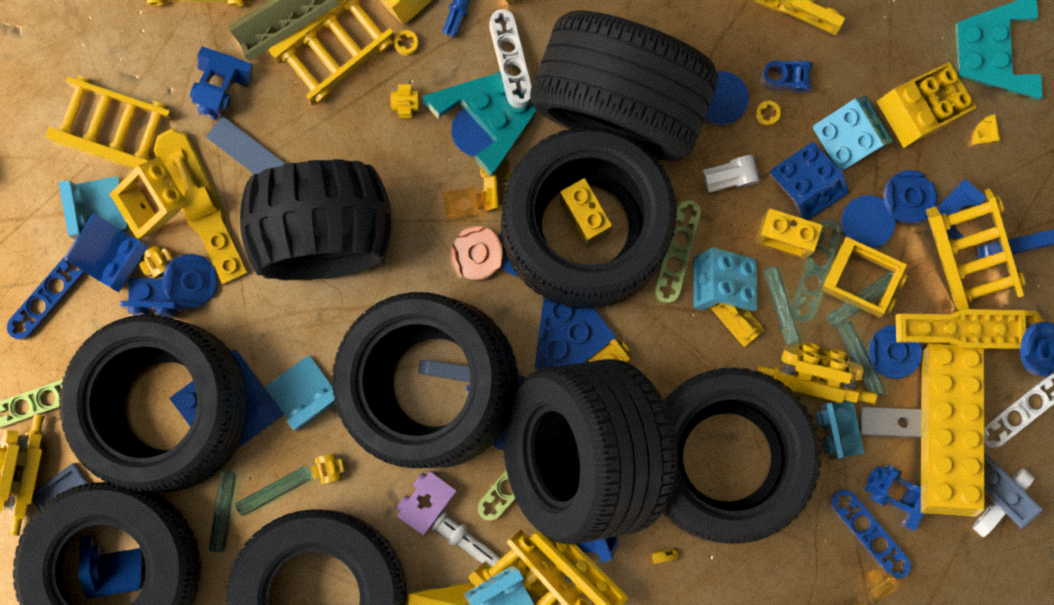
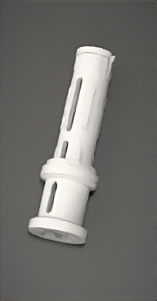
[430,510,501,567]

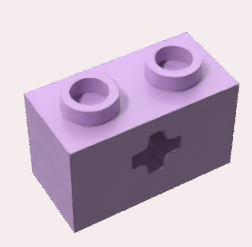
[397,471,457,536]

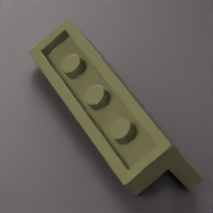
[229,0,340,61]

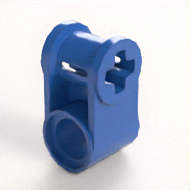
[760,60,813,92]

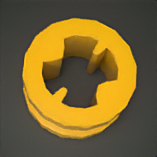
[394,30,419,56]
[756,101,781,126]

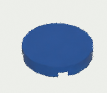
[704,71,749,126]
[451,108,494,158]
[883,170,937,225]
[840,195,895,249]
[162,253,217,308]
[1020,322,1054,377]
[867,325,923,380]

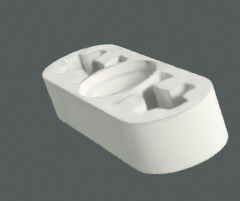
[972,468,1035,537]

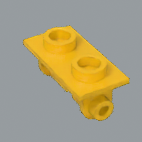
[480,158,509,212]
[710,303,765,347]

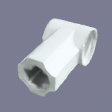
[702,155,760,193]

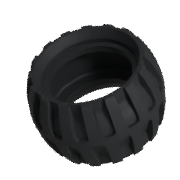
[240,159,392,281]

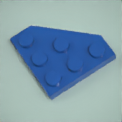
[535,298,616,370]

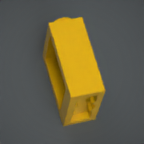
[110,157,188,240]
[560,178,612,248]
[754,208,823,259]
[821,237,908,318]

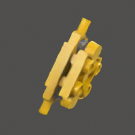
[757,342,877,405]
[0,414,45,536]

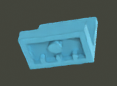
[813,95,894,171]
[59,176,128,240]
[693,247,757,311]
[266,356,335,431]
[816,401,864,460]
[464,566,534,605]

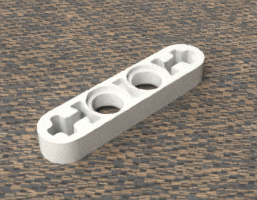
[489,9,532,108]
[984,373,1054,448]

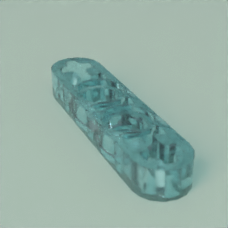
[791,220,841,322]

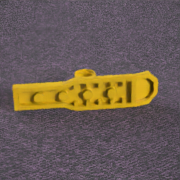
[753,0,845,36]
[153,128,248,285]
[895,309,1045,349]

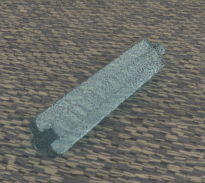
[764,266,801,346]
[826,272,893,328]
[838,321,886,397]
[235,466,312,516]
[209,471,236,553]

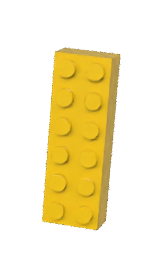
[921,344,984,517]

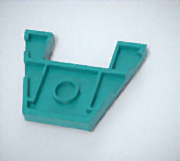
[955,0,1042,100]
[423,72,537,177]

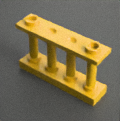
[268,0,395,105]
[45,75,174,170]
[926,188,1026,311]
[468,530,590,605]
[508,530,629,605]

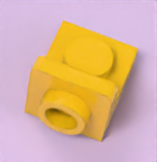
[587,339,631,363]

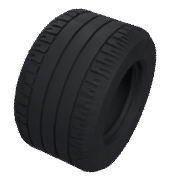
[530,10,718,161]
[501,126,677,309]
[332,292,519,469]
[59,314,249,492]
[503,359,678,545]
[663,367,822,544]
[13,482,200,605]
[226,509,407,605]

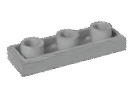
[861,407,922,438]

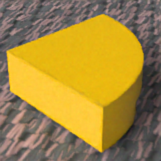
[971,114,1000,146]
[651,548,679,564]

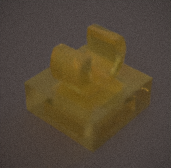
[867,568,898,604]

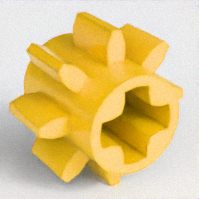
[391,84,420,118]
[139,245,173,279]
[311,453,346,485]

